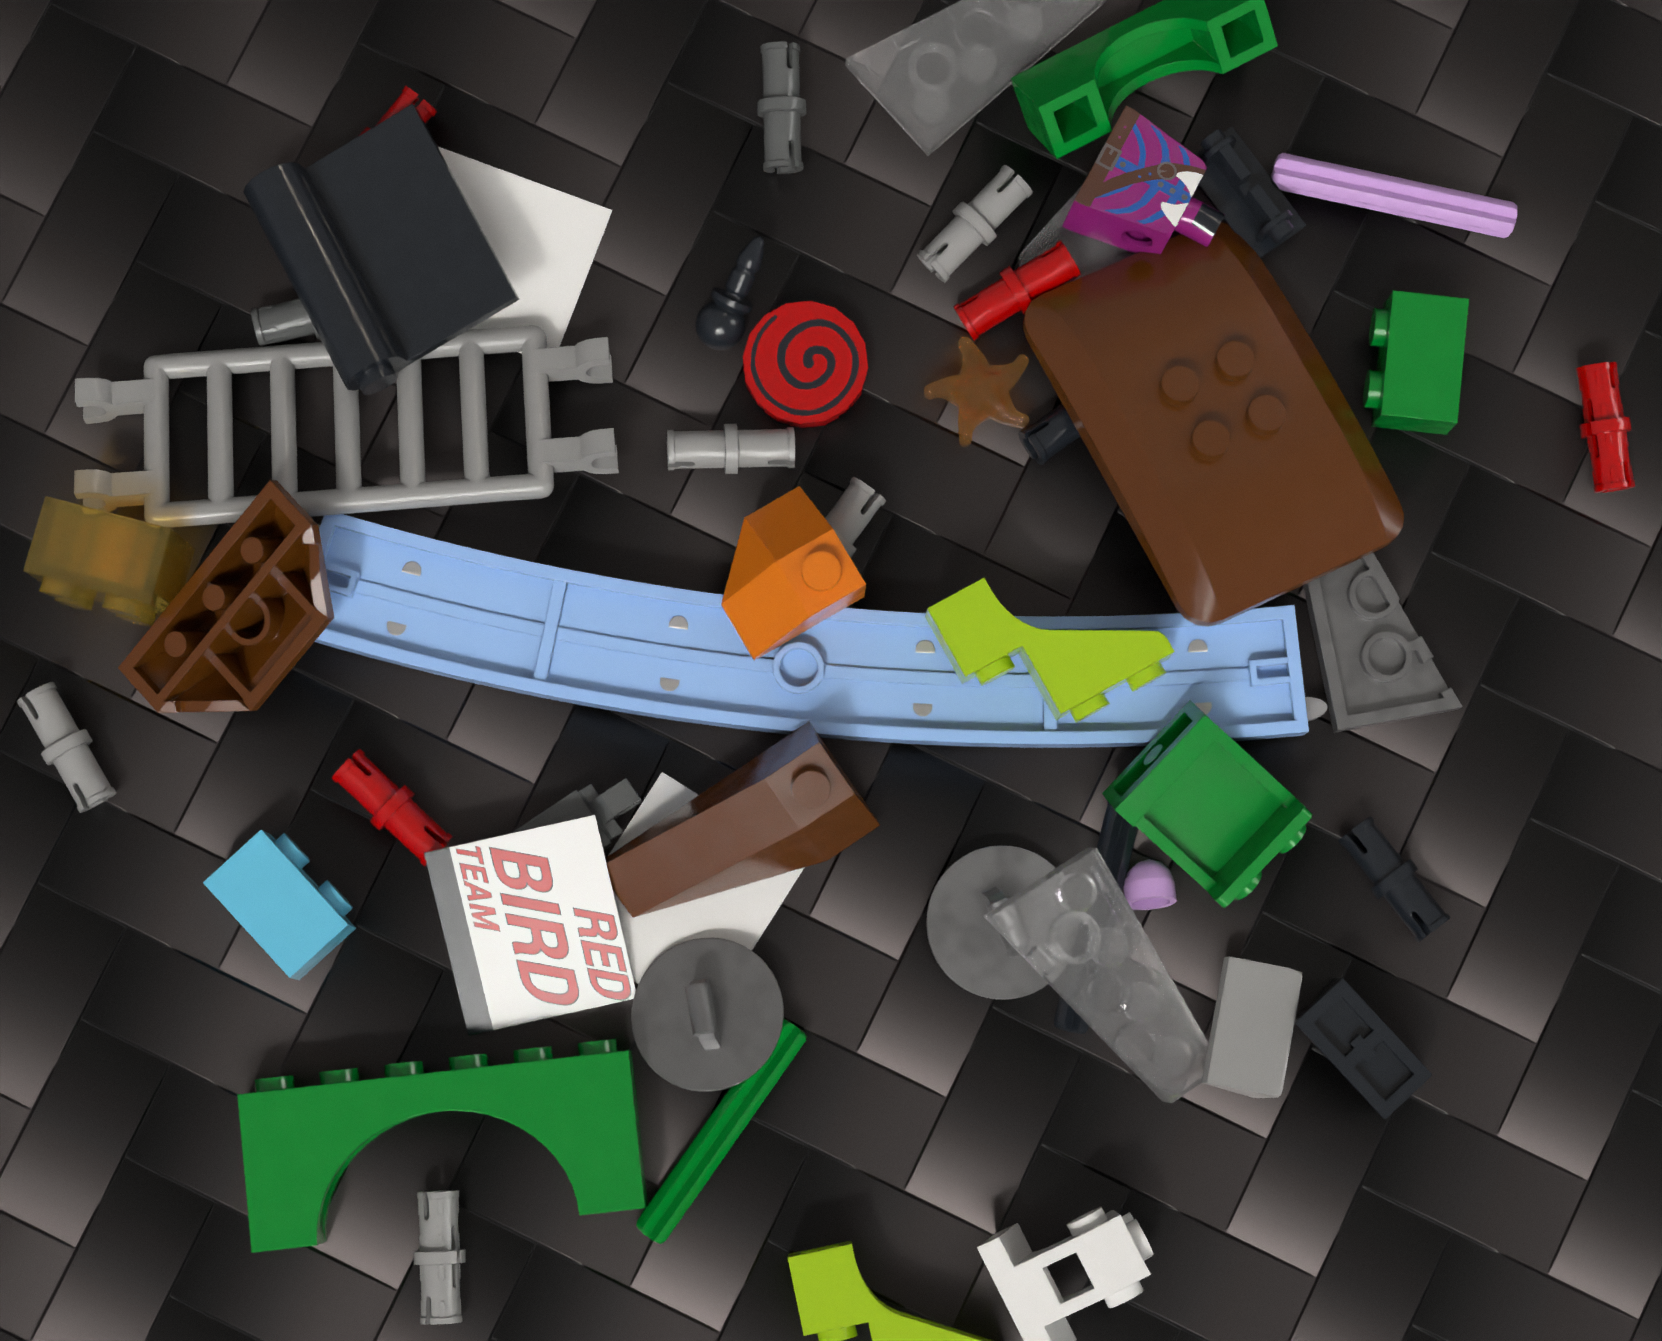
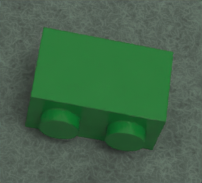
[1363,290,1469,435]

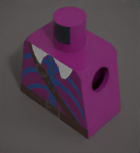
[1062,106,1225,254]

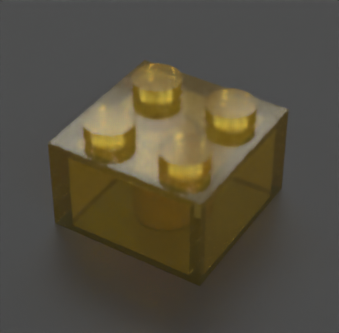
[24,496,195,627]

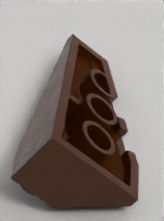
[605,722,880,918]

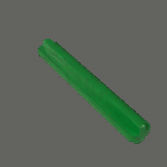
[636,1019,806,1244]

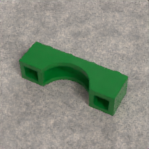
[1010,0,1278,159]

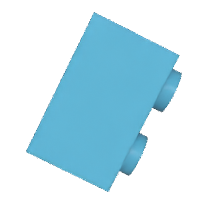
[203,830,356,980]

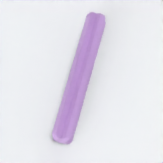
[1271,153,1517,238]

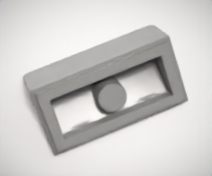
[1202,956,1302,1098]

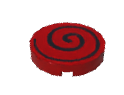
[743,301,868,428]

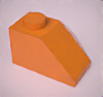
[721,486,866,661]

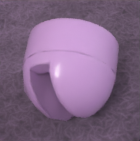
[1123,859,1177,910]

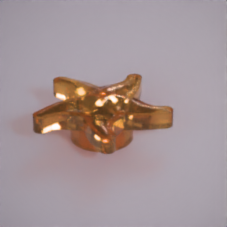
[923,337,1029,447]

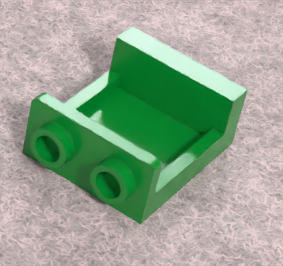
[1102,700,1313,908]

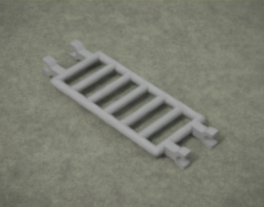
[74,325,619,529]

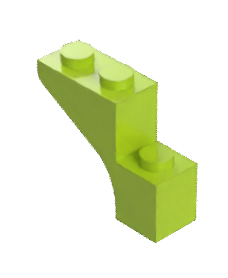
[925,578,1175,723]
[788,1240,994,1341]

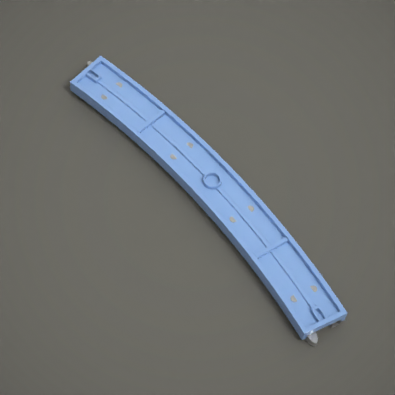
[315,514,1327,748]

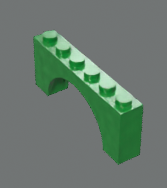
[237,1039,648,1253]

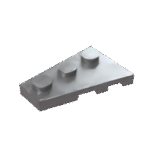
[1303,553,1463,733]

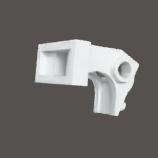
[977,1207,1154,1341]

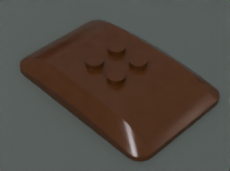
[1023,222,1404,627]

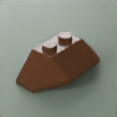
[118,480,334,713]

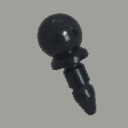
[695,236,765,350]

